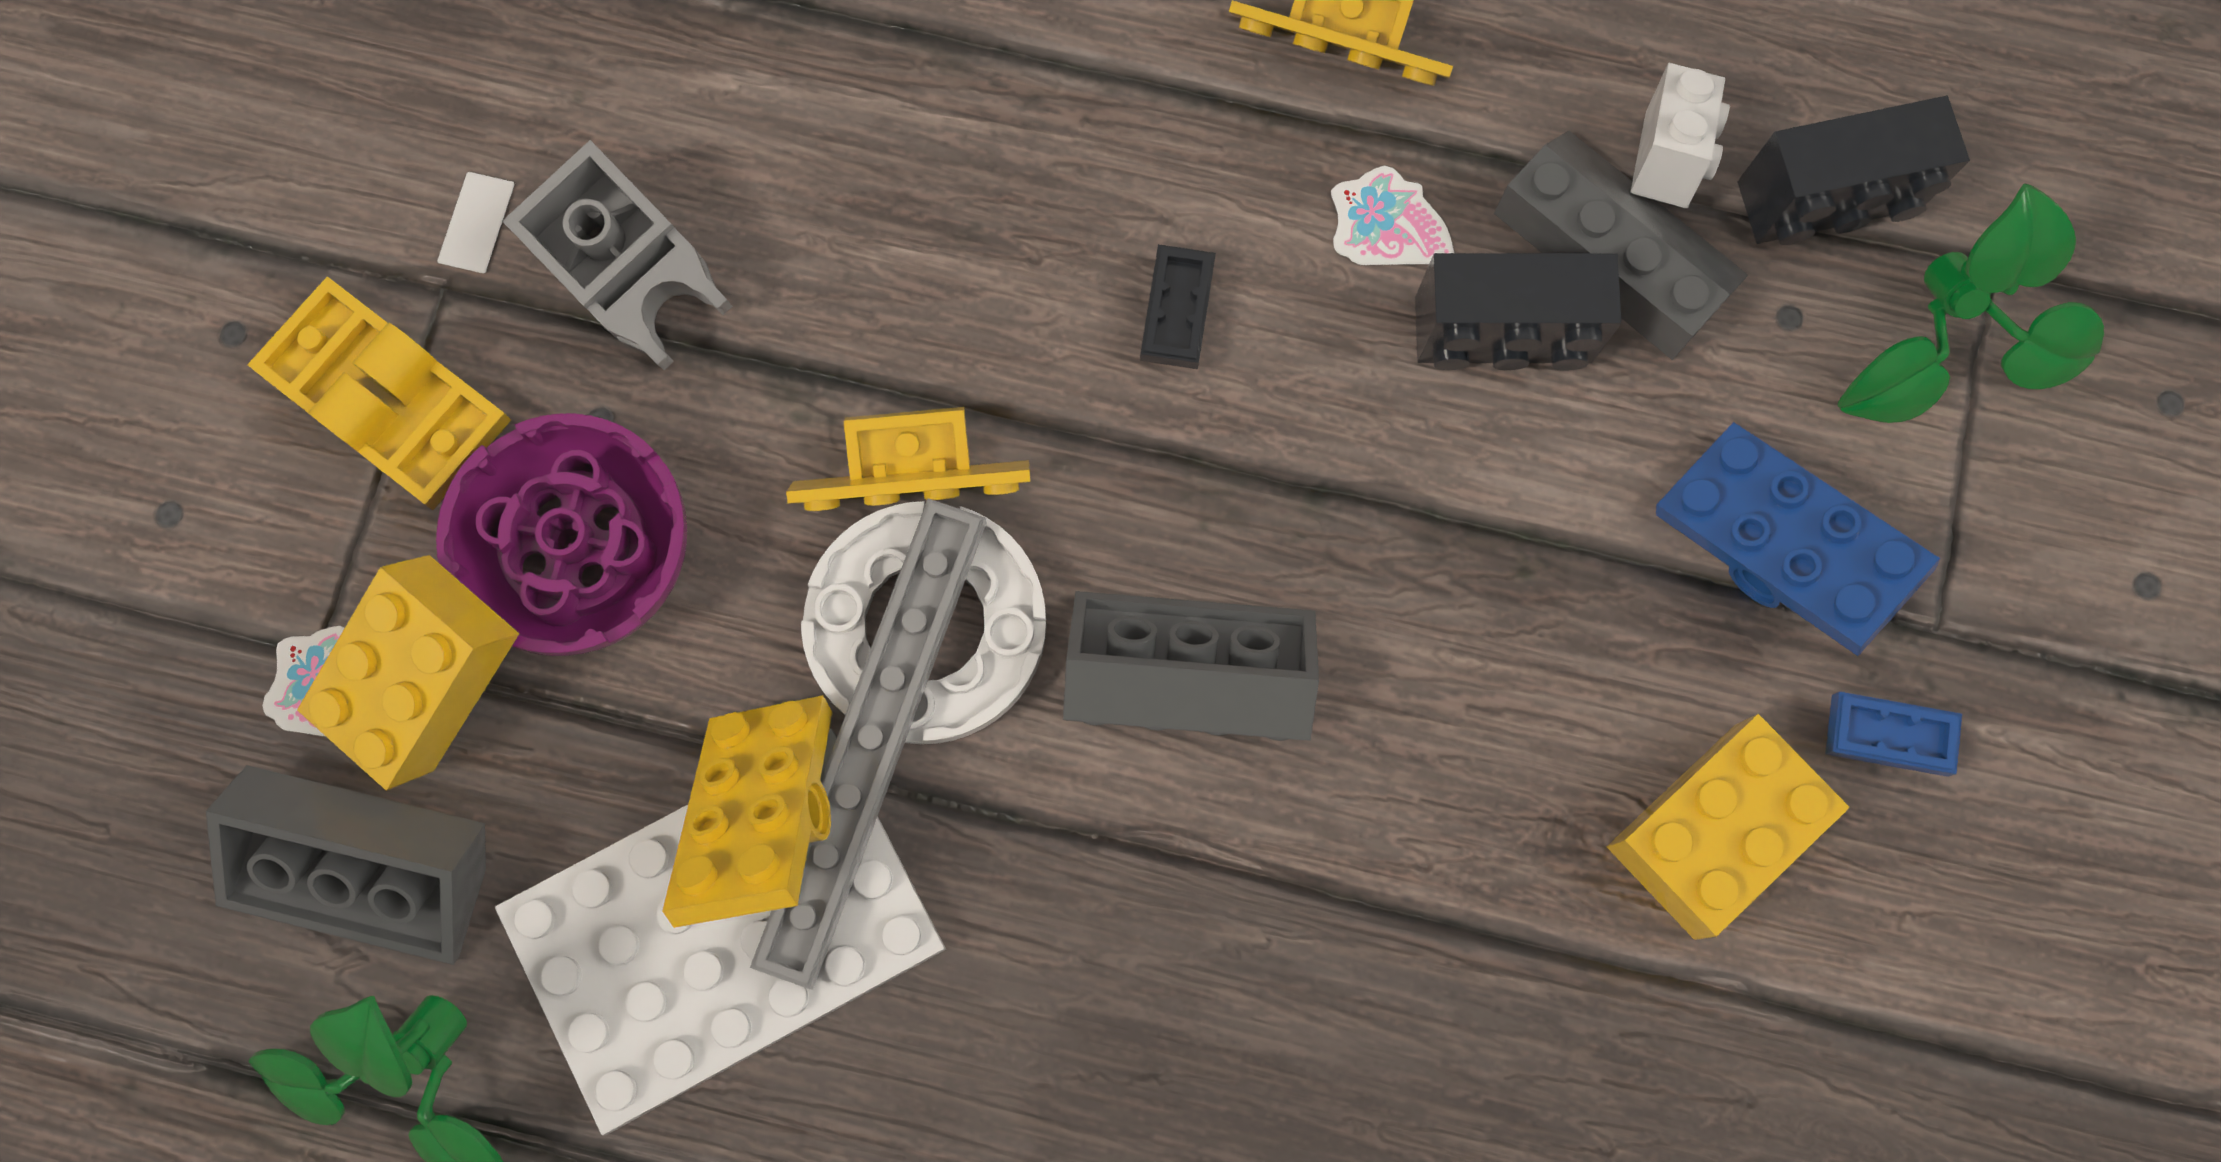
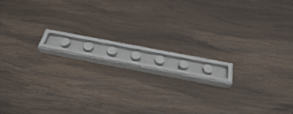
[750,498,986,990]

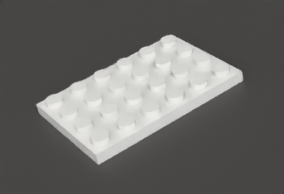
[495,729,946,1135]

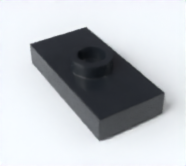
[1140,244,1216,369]

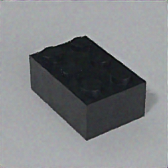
[1737,95,1970,245]
[1415,253,1622,371]

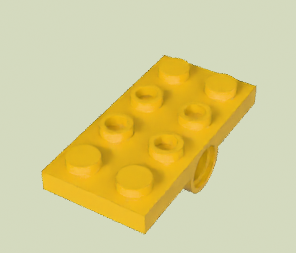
[247,276,511,511]
[662,695,832,928]

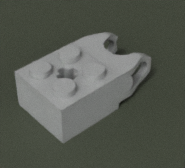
[502,140,733,370]

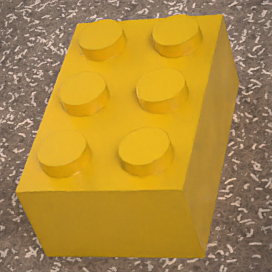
[297,555,520,791]
[1607,714,1850,940]

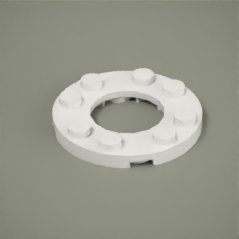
[801,501,1046,744]

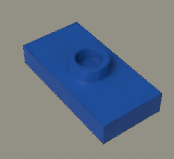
[1825,691,1962,777]

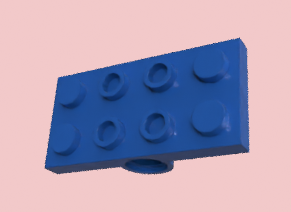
[1656,422,1940,656]

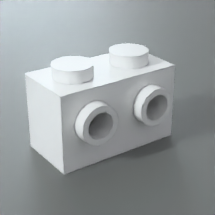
[1630,63,1730,208]

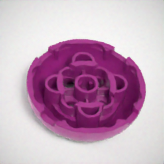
[436,413,687,656]

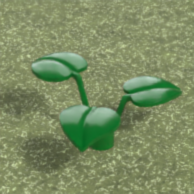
[1837,183,2104,423]
[248,995,504,1162]

